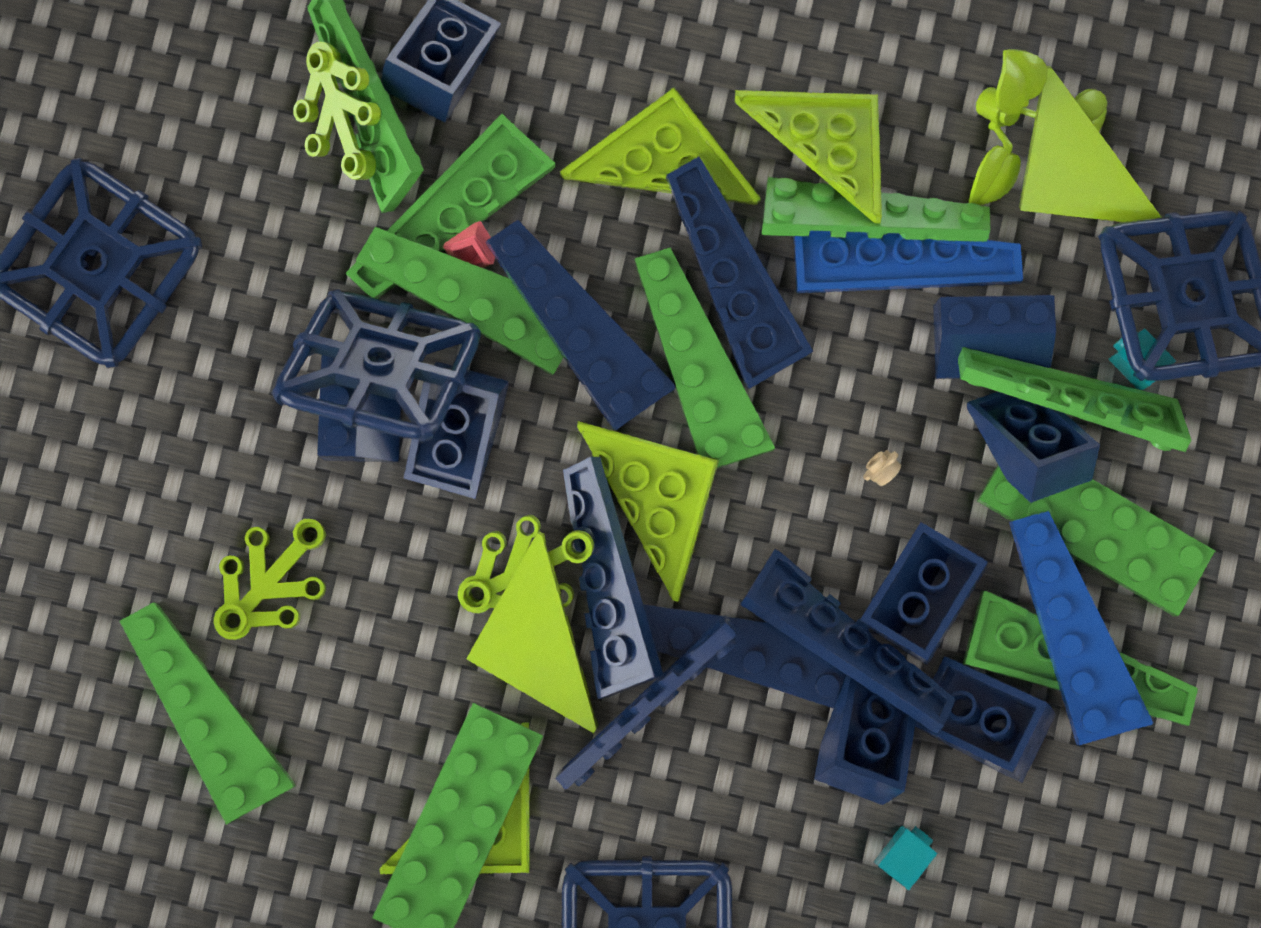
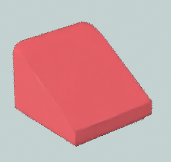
[443,221,495,268]

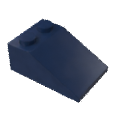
[381,0,501,123]
[404,361,509,499]
[967,392,1100,503]
[915,656,1056,783]
[814,675,916,805]

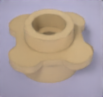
[863,450,901,486]

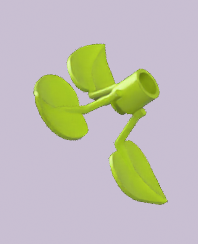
[969,49,1108,205]

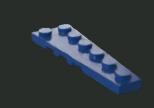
[793,231,1023,293]
[1009,511,1153,745]

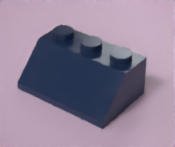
[933,295,1056,379]
[317,355,401,463]
[860,522,988,665]

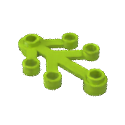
[293,42,381,180]
[458,515,594,613]
[214,519,326,640]

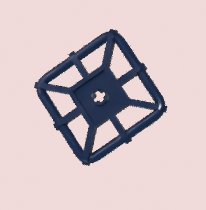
[0,158,202,369]
[1099,210,1261,381]
[272,289,481,442]
[562,856,732,928]

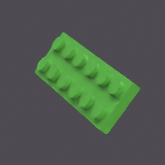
[977,465,1215,617]
[372,703,544,928]

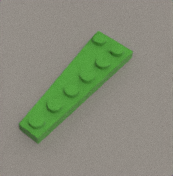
[307,0,424,213]
[346,114,556,299]
[762,177,990,242]
[356,227,563,376]
[635,248,775,468]
[958,347,1191,452]
[963,591,1198,726]
[120,602,296,824]

